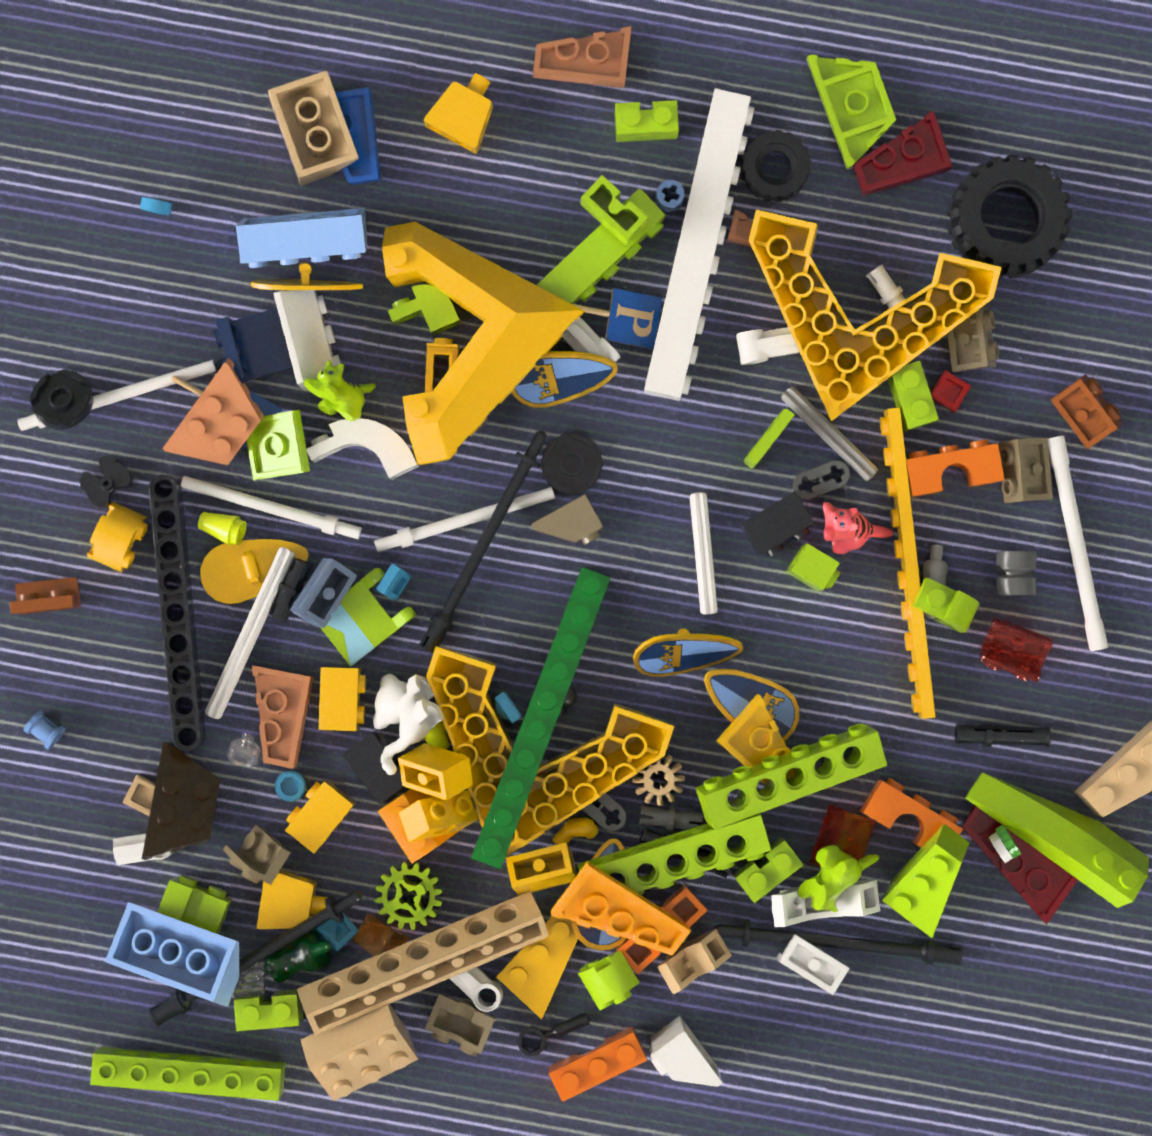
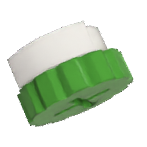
[989,824,1022,863]

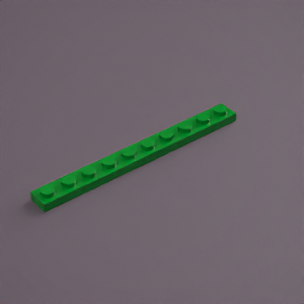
[471,567,611,870]

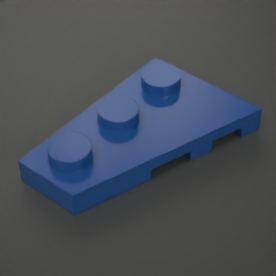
[335,87,381,185]

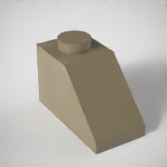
[531,495,603,545]

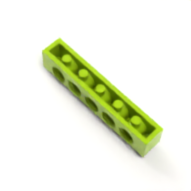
[695,723,887,830]
[577,813,771,895]
[90,1047,286,1101]

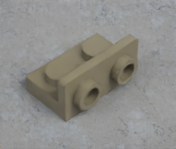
[947,306,999,372]
[999,438,1053,503]
[223,824,291,885]

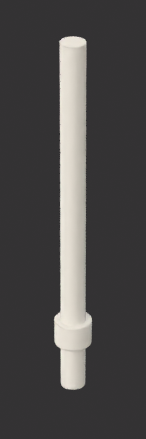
[181,476,362,539]
[374,487,555,552]

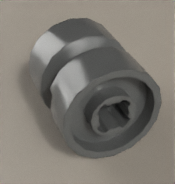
[996,551,1037,596]

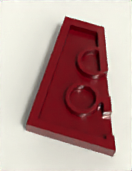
[853,110,952,196]

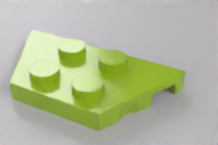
[807,55,896,169]

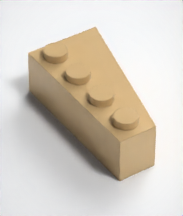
[1074,720,1152,817]

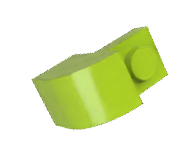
[388,284,461,336]
[912,578,979,633]

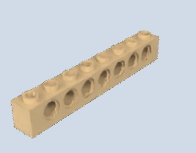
[297,891,549,1035]

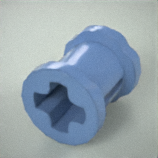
[656,180,684,213]
[24,709,66,750]

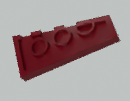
[960,806,1078,925]

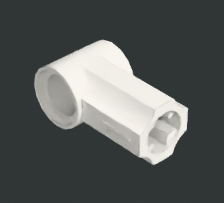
[562,317,620,362]
[736,327,800,365]
[113,833,175,865]
[449,967,503,1012]

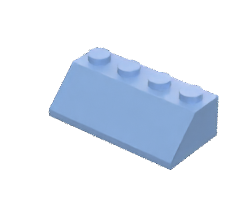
[236,208,367,268]
[105,902,239,1007]

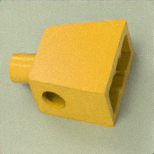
[423,73,493,154]
[256,870,328,929]

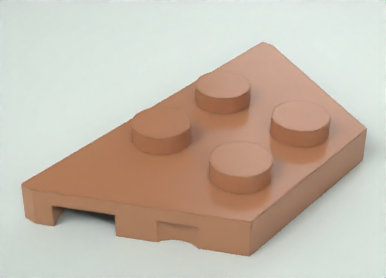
[162,358,264,465]

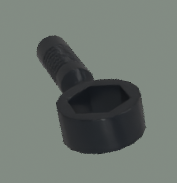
[518,1013,590,1056]

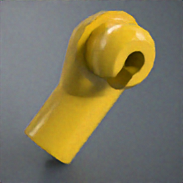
[552,817,598,845]

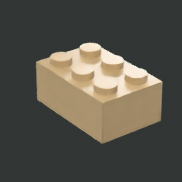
[301,1004,418,1101]

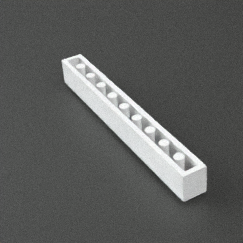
[643,88,755,401]

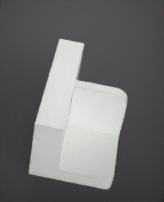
[777,934,849,995]

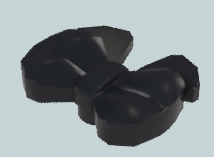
[80,456,133,508]

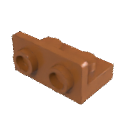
[1051,374,1122,450]
[9,577,81,615]

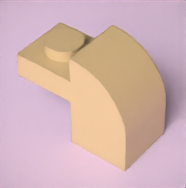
[657,929,732,994]

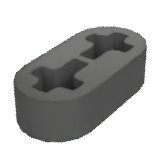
[792,460,850,500]
[582,793,626,831]

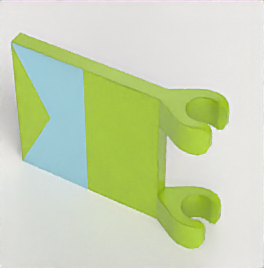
[321,568,416,667]

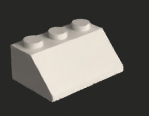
[273,290,341,391]
[649,1015,723,1087]

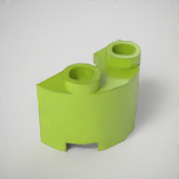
[578,950,640,1010]

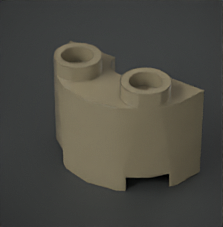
[425,994,496,1056]

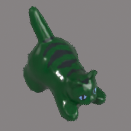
[264,928,331,983]

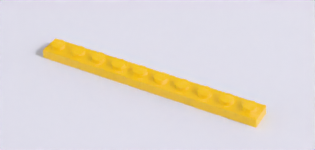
[880,408,936,719]

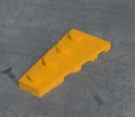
[551,861,691,956]

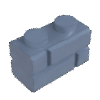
[290,558,357,628]

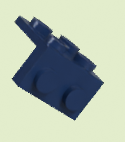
[214,308,293,383]

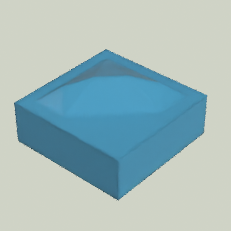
[376,563,411,601]
[493,692,522,724]
[314,912,360,953]

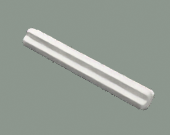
[690,492,717,615]

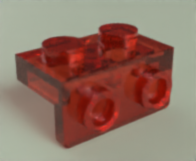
[980,617,1053,682]
[810,805,876,868]

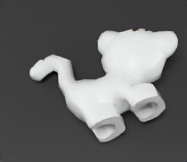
[373,674,444,775]

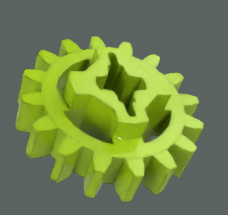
[375,861,443,930]

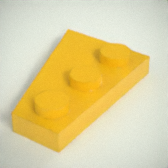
[716,694,796,786]
[496,916,578,1019]

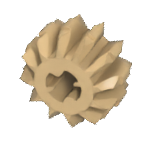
[632,755,685,806]

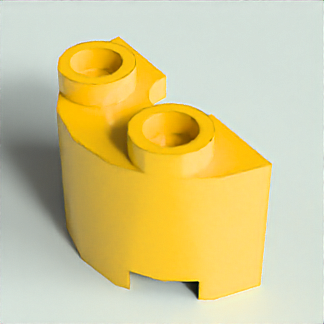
[87,502,148,573]

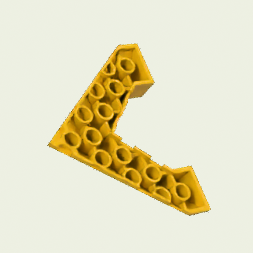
[749,210,1001,421]
[382,222,584,465]
[426,646,674,858]

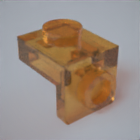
[352,913,408,956]

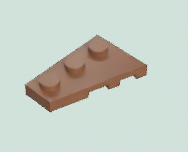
[533,26,632,88]
[252,665,314,769]

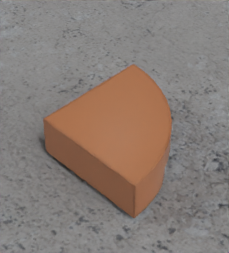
[727,210,753,248]

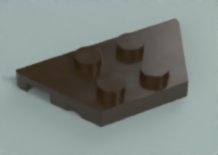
[141,741,220,860]

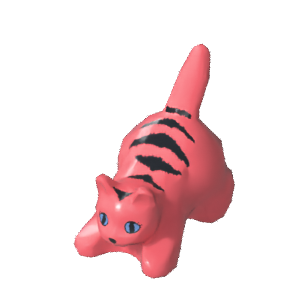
[823,502,894,554]

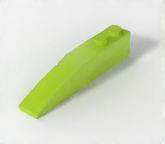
[965,772,1149,908]

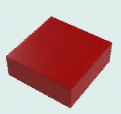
[930,370,971,413]

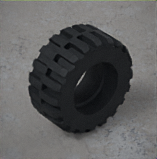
[947,155,1072,279]

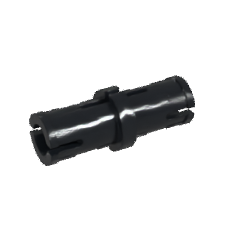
[269,557,312,622]

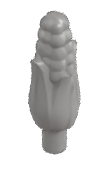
[923,545,948,619]

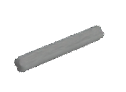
[781,386,878,481]

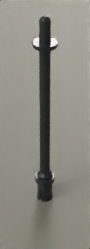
[419,431,547,653]
[149,890,363,1026]
[714,919,963,965]

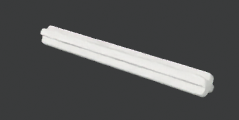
[205,547,295,719]

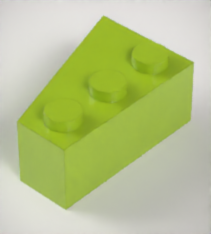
[882,824,970,938]

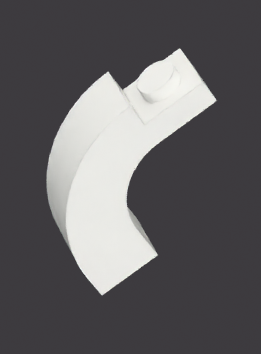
[306,418,419,480]
[771,880,880,927]

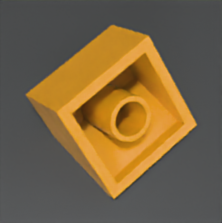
[377,789,459,864]

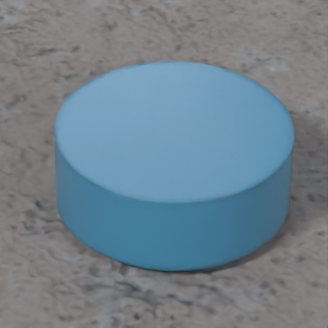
[140,197,172,216]
[275,770,307,802]

